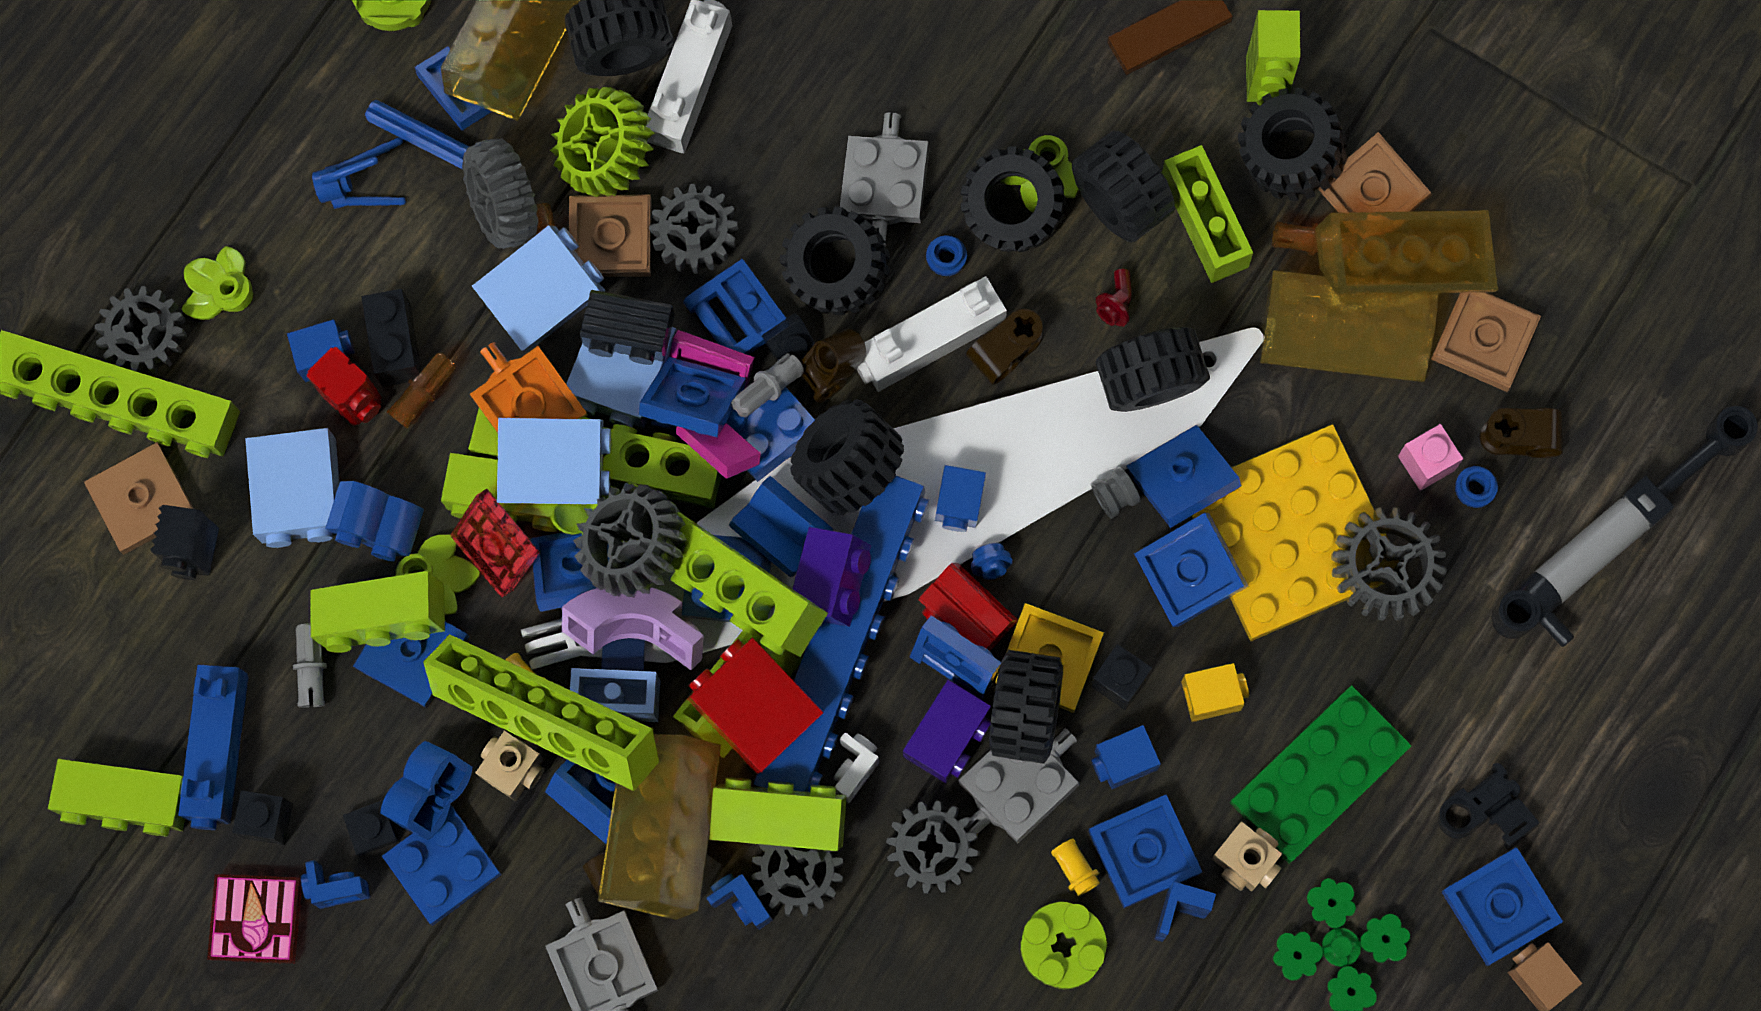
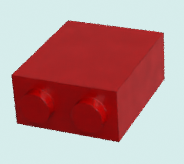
[687,637,823,774]

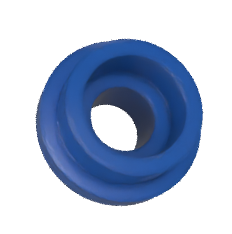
[926,235,967,276]
[1455,466,1498,508]
[971,543,1012,580]

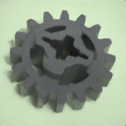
[649,184,739,274]
[95,286,187,374]
[886,801,980,894]
[751,844,844,917]

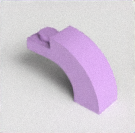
[562,588,704,670]

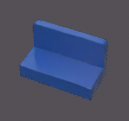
[729,476,834,577]
[1154,882,1216,942]

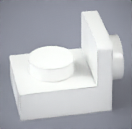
[833,733,879,803]

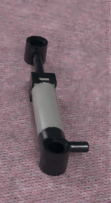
[1491,406,1758,647]

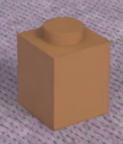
[1507,942,1582,1011]

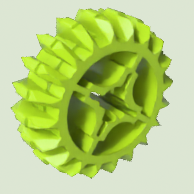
[550,87,655,197]

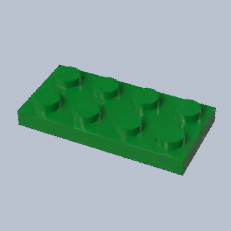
[1230,685,1411,864]

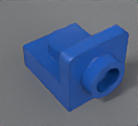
[301,860,370,909]
[707,873,773,930]

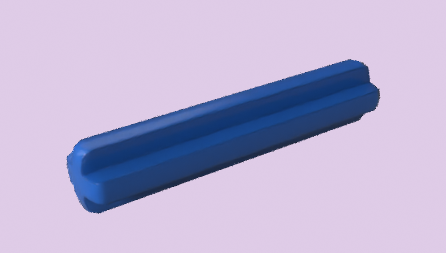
[365,100,469,169]

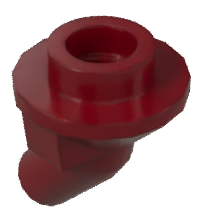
[1096,269,1132,327]

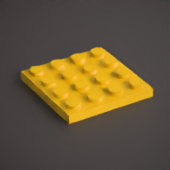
[1192,424,1399,642]

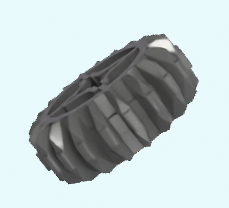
[462,138,539,249]
[573,483,687,598]
[1331,507,1447,621]

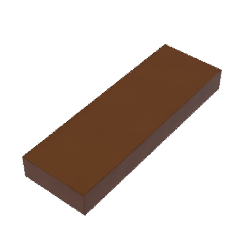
[1107,0,1233,75]

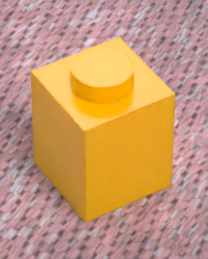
[1181,663,1249,722]

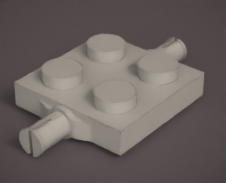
[840,112,930,247]
[959,728,1079,844]
[545,897,659,1011]

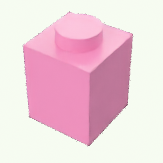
[1398,424,1463,491]

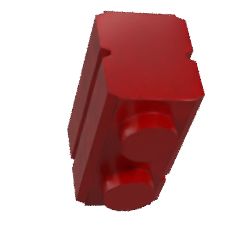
[307,347,382,426]
[918,563,1018,651]

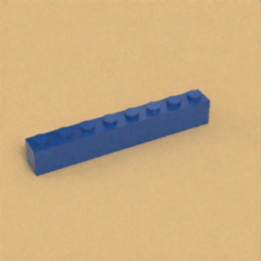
[754,475,930,792]

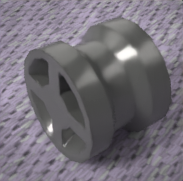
[1091,467,1141,519]

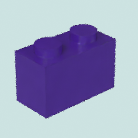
[792,527,872,627]
[903,680,991,783]

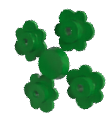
[1273,878,1410,1011]

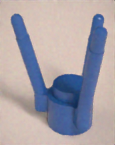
[312,137,406,209]

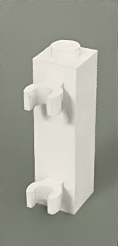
[646,0,732,154]
[857,276,1007,392]

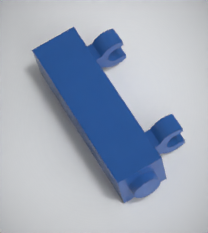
[178,665,249,830]

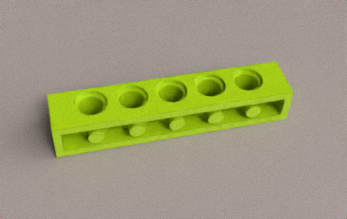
[0,330,240,458]
[469,408,722,509]
[621,481,828,657]
[423,634,659,791]

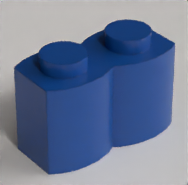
[325,481,424,561]
[380,741,472,840]

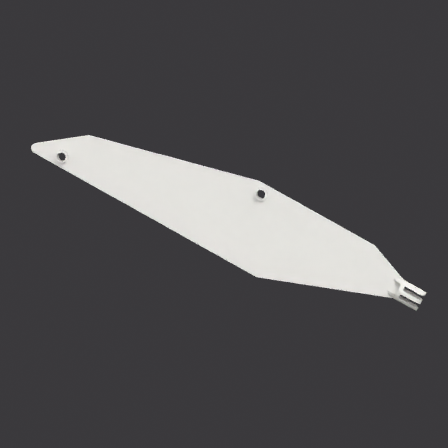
[521,328,1264,670]

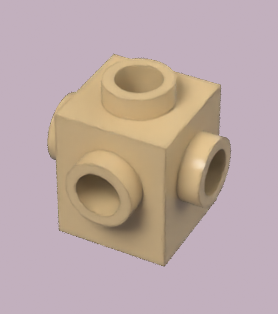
[475,730,545,801]
[1212,821,1282,891]

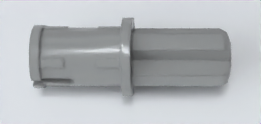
[731,353,804,417]
[293,623,327,708]

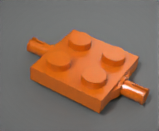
[470,342,587,433]

